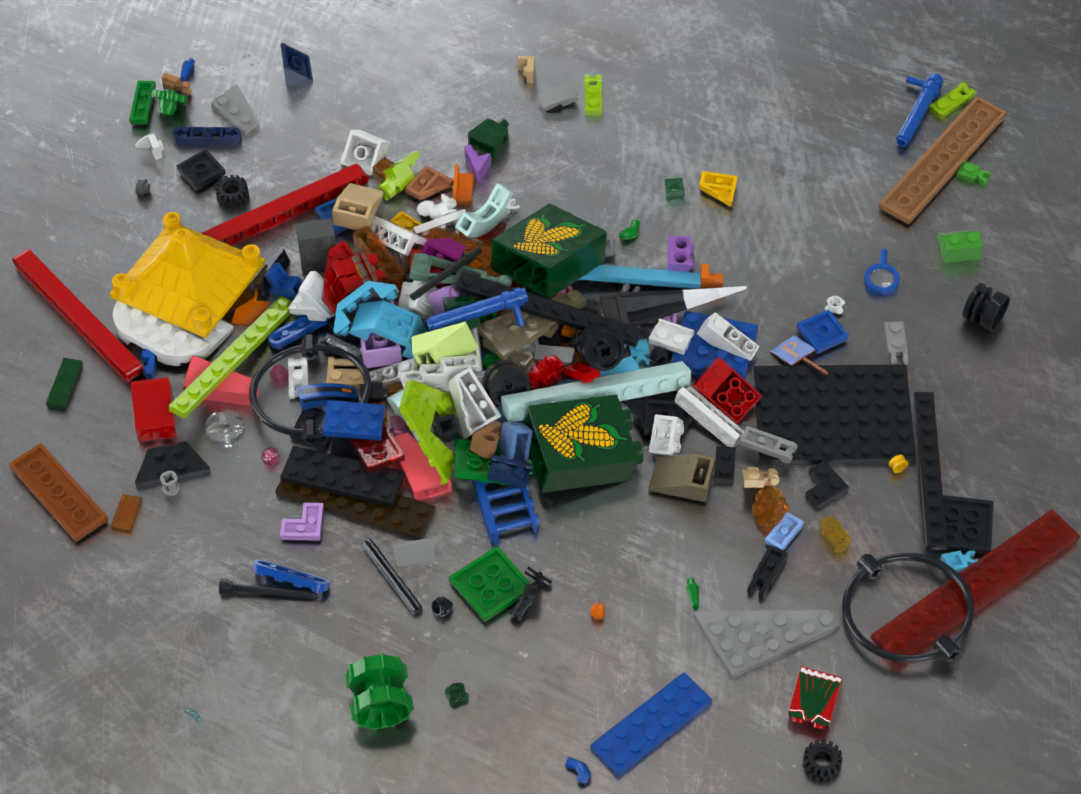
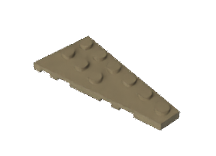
[477,289,586,360]

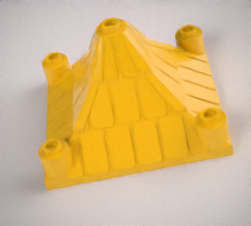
[110,212,265,338]

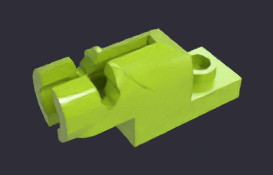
[377,150,421,201]

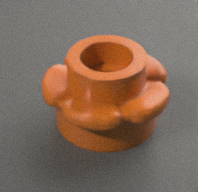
[590,601,605,621]

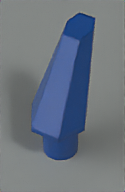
[180,58,195,82]

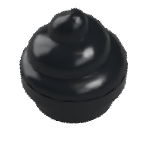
[432,596,453,617]

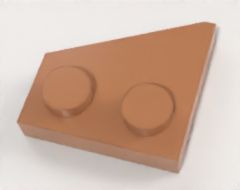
[405,165,454,200]

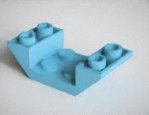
[333,281,399,337]
[349,300,428,359]

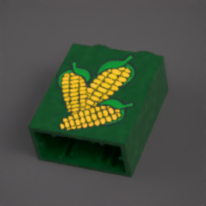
[491,203,607,299]
[523,394,643,493]

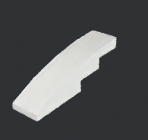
[400,355,481,388]

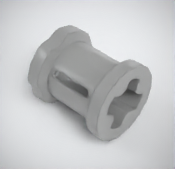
[160,471,180,496]

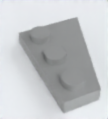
[211,84,259,135]

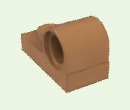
[470,420,502,458]

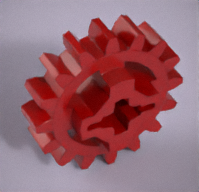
[528,355,564,390]

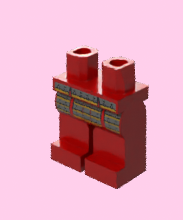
[328,252,386,300]

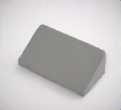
[393,538,435,567]

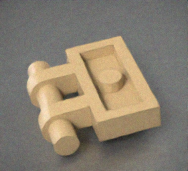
[742,467,780,488]

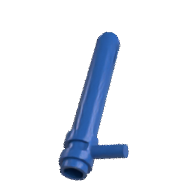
[896,73,943,147]
[426,287,528,331]

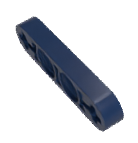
[172,127,242,145]

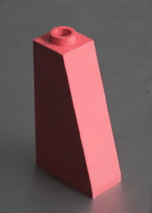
[183,356,259,406]
[390,432,452,501]

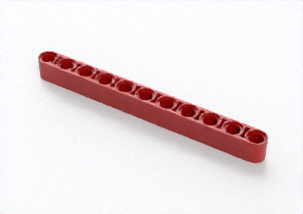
[202,164,369,246]
[12,249,144,382]

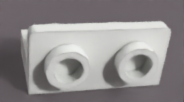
[649,415,684,456]

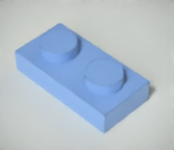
[765,512,804,551]

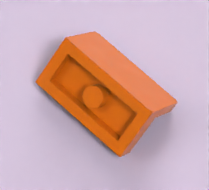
[453,164,474,205]

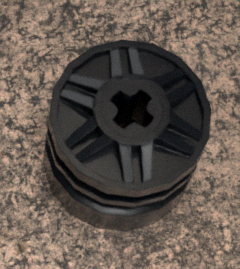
[962,283,1010,332]

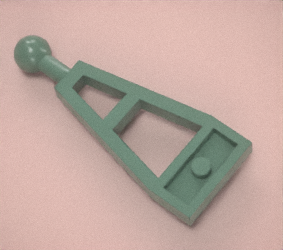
[409,253,512,287]

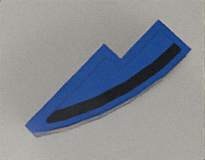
[296,383,359,411]

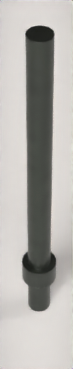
[410,247,482,301]

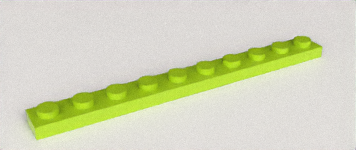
[169,296,293,419]

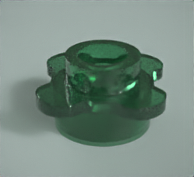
[445,683,469,705]

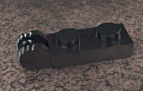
[747,545,788,599]

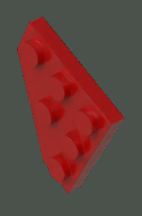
[322,241,355,314]

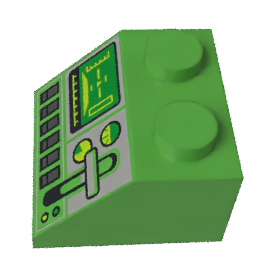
[936,229,983,263]

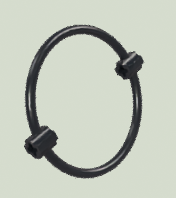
[249,335,372,446]
[842,553,974,663]

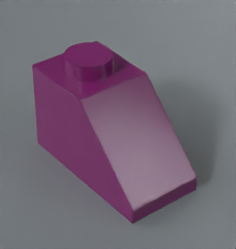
[421,238,466,262]

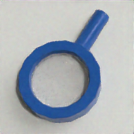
[864,249,900,295]

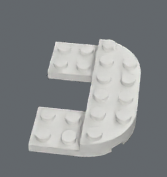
[113,301,234,366]

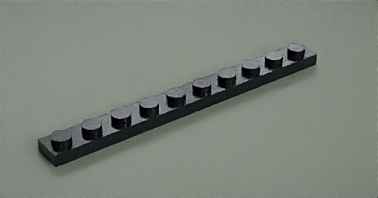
[455,271,642,347]
[913,392,948,550]

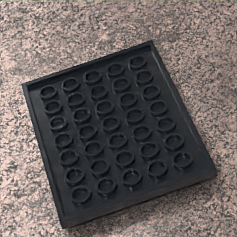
[753,364,916,465]

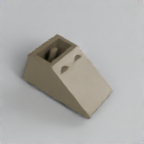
[648,453,715,502]

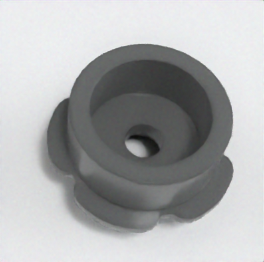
[135,179,150,196]

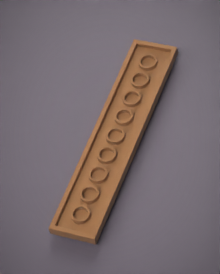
[878,96,1007,224]

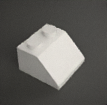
[340,130,390,176]

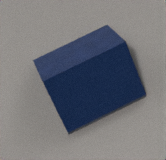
[280,42,313,86]

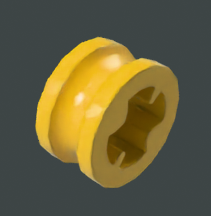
[889,454,909,473]

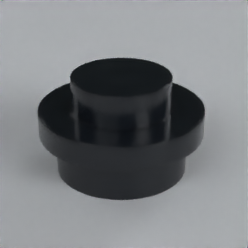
[649,347,668,364]

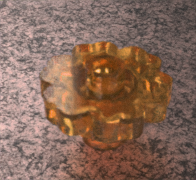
[752,486,789,528]

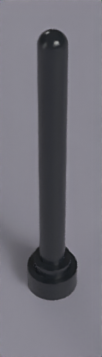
[219,578,316,599]

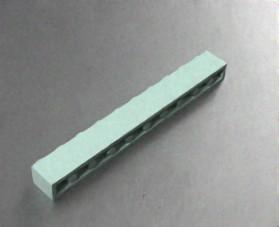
[501,361,691,422]

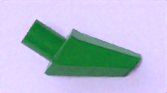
[686,578,699,610]

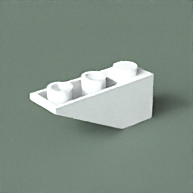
[697,312,760,361]
[369,358,420,390]

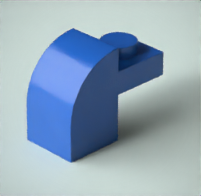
[264,262,303,301]

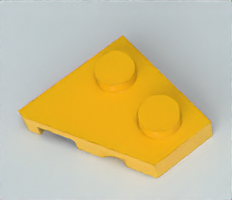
[699,171,738,207]

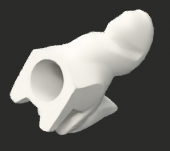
[416,194,457,226]

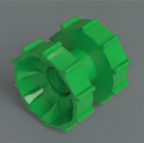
[344,653,414,731]

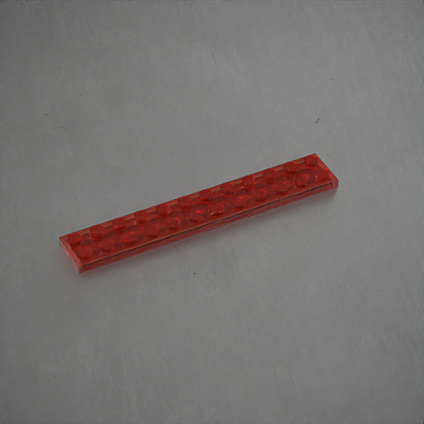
[871,509,1080,667]

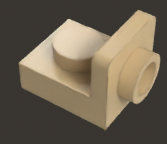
[517,56,535,84]

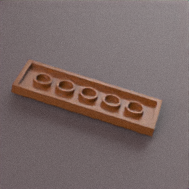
[9,443,108,542]

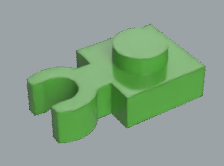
[956,161,991,185]

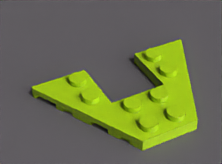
[399,380,460,486]

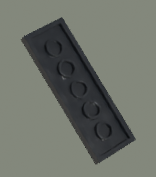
[280,446,405,507]

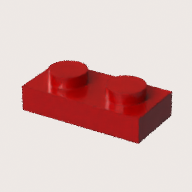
[563,363,600,383]

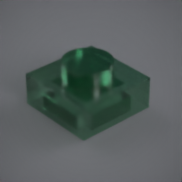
[664,178,685,197]

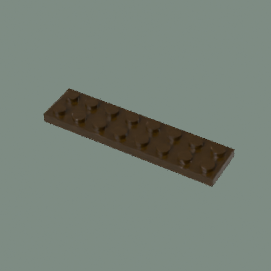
[275,481,436,540]

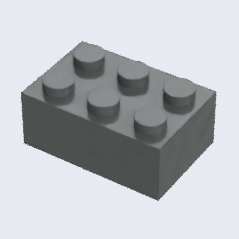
[295,218,336,276]

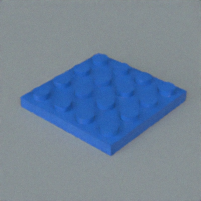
[670,311,758,379]

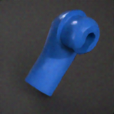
[565,757,591,784]

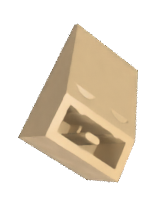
[332,183,384,233]

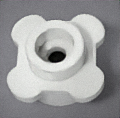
[825,296,845,314]

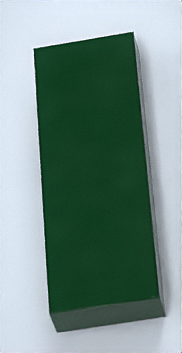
[46,358,83,409]

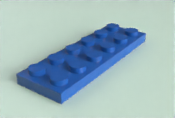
[590,672,712,777]

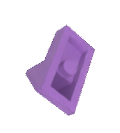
[464,144,491,183]

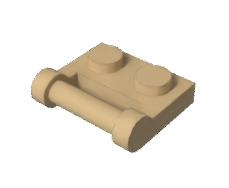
[326,357,364,389]

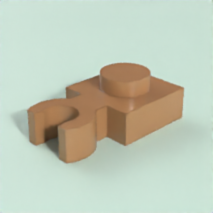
[161,73,192,96]

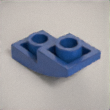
[141,348,157,380]

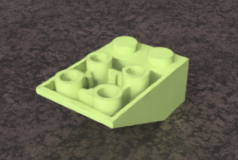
[411,322,478,366]

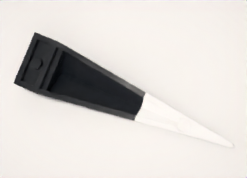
[599,286,747,327]

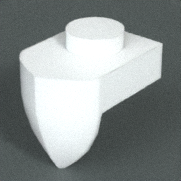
[135,133,164,160]

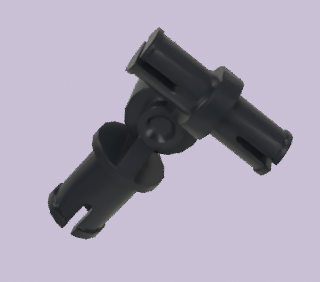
[510,566,552,621]

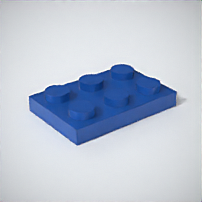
[323,400,385,441]

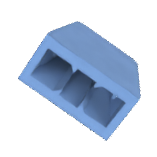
[499,422,533,463]

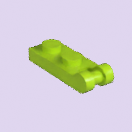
[584,74,602,116]
[929,81,977,120]

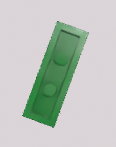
[129,80,156,125]

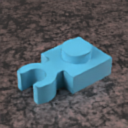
[628,339,650,368]
[941,550,980,573]

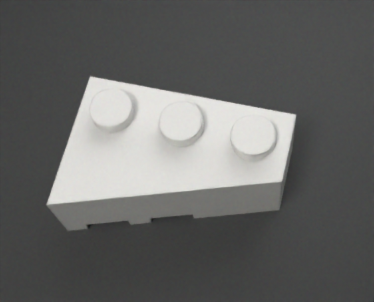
[448,367,501,439]

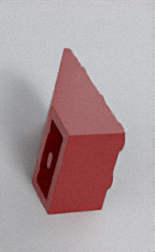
[691,357,762,424]

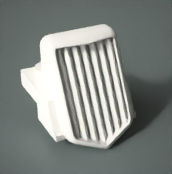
[288,271,336,321]
[398,280,439,324]

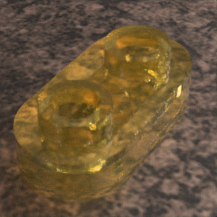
[819,516,851,552]

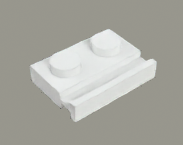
[649,318,694,355]

